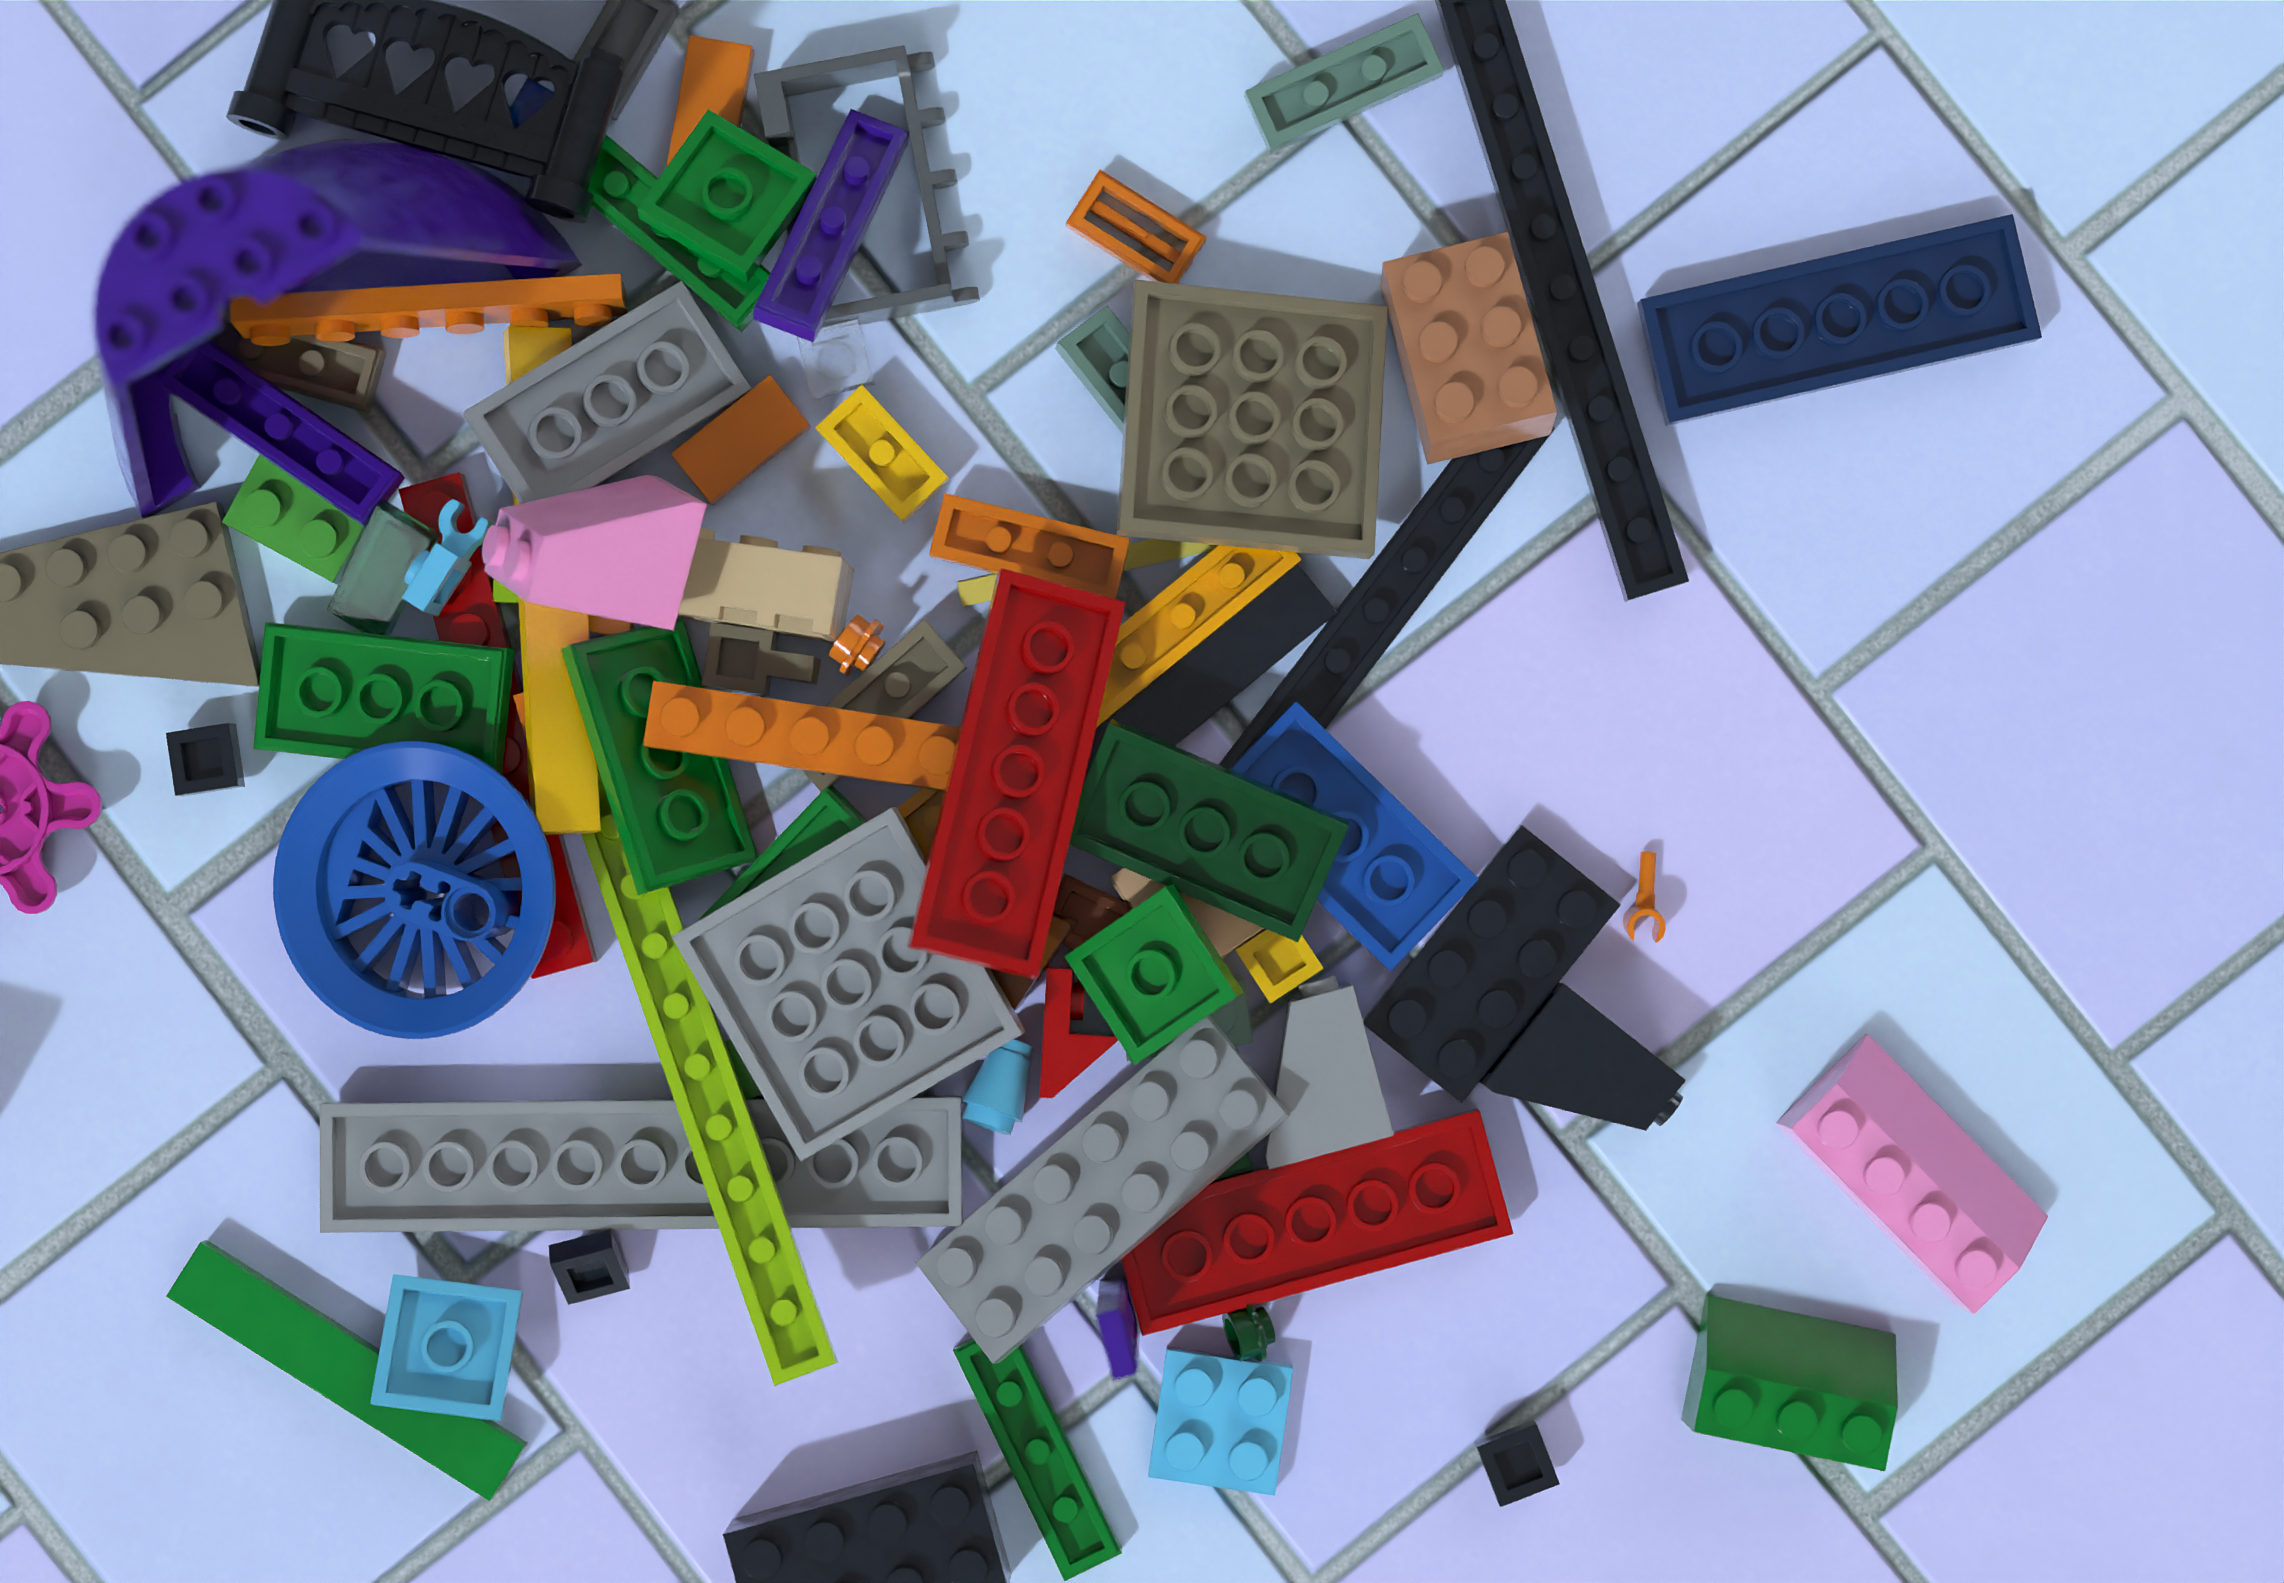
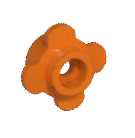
[829,615,886,677]

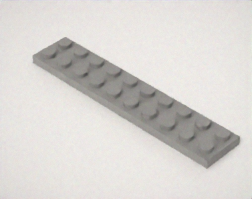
[320,1096,963,1233]

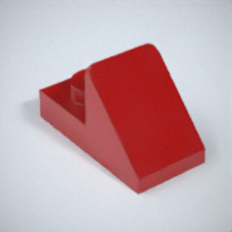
[1040,967,1118,1098]

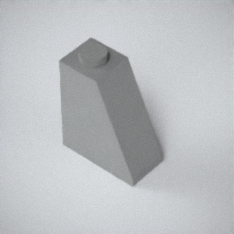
[1264,975,1394,1170]

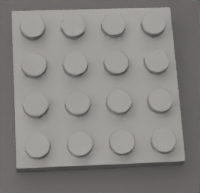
[672,806,1026,1161]

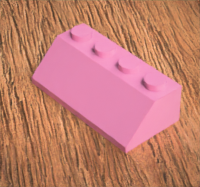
[1776,1034,2048,1315]

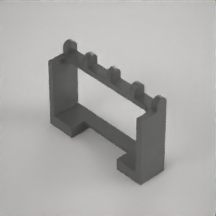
[754,45,980,333]

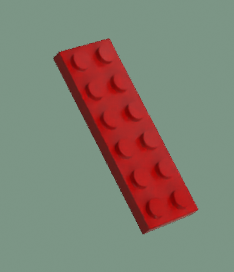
[907,568,1126,979]
[1121,1108,1514,1336]

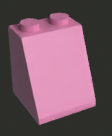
[482,475,707,630]

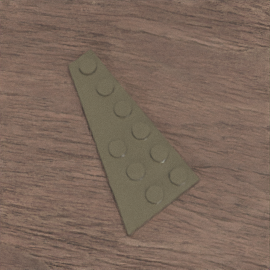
[0,501,261,687]

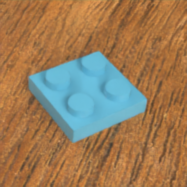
[370,1274,523,1421]
[1148,1346,1293,1496]

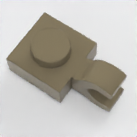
[702,622,821,696]

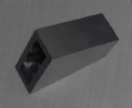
[1479,982,1686,1131]

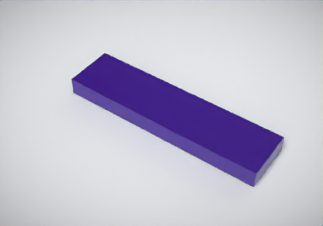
[753,109,909,343]
[156,338,405,529]
[1096,1275,1140,1381]

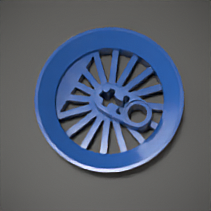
[273,741,555,1039]

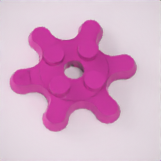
[0,701,103,914]

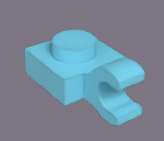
[401,499,493,616]

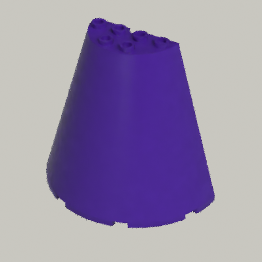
[93,138,582,518]

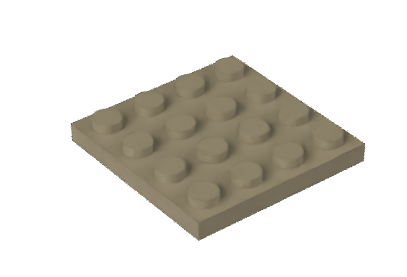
[1116,280,1388,559]

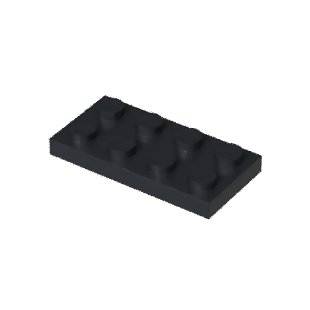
[1363,825,1621,1104]

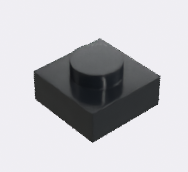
[166,723,245,797]
[549,1229,630,1305]
[1475,1420,1560,1507]

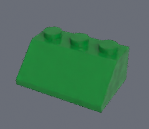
[1681,1294,1898,1472]

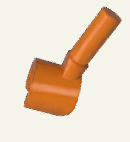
[1623,852,1666,943]

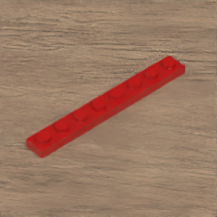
[398,472,598,979]

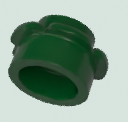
[1222,1304,1275,1362]

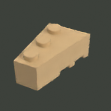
[677,528,854,643]

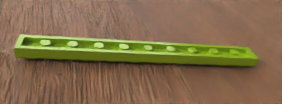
[581,766,839,1386]

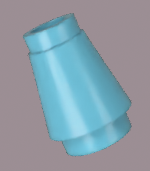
[962,1039,1034,1135]

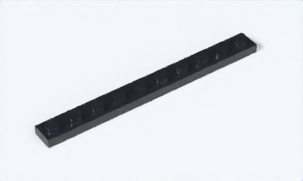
[1435,0,1689,602]

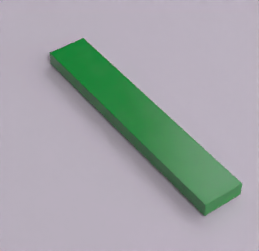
[166,1240,528,1501]

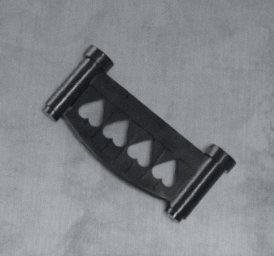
[226,0,625,223]

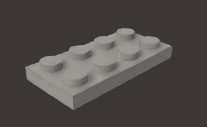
[462,280,752,504]

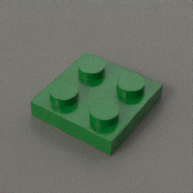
[637,109,817,283]
[1064,884,1244,1065]

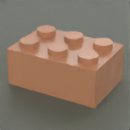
[1380,232,1557,465]

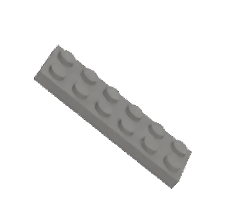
[915,1016,1291,1364]

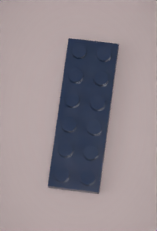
[1637,214,2042,426]

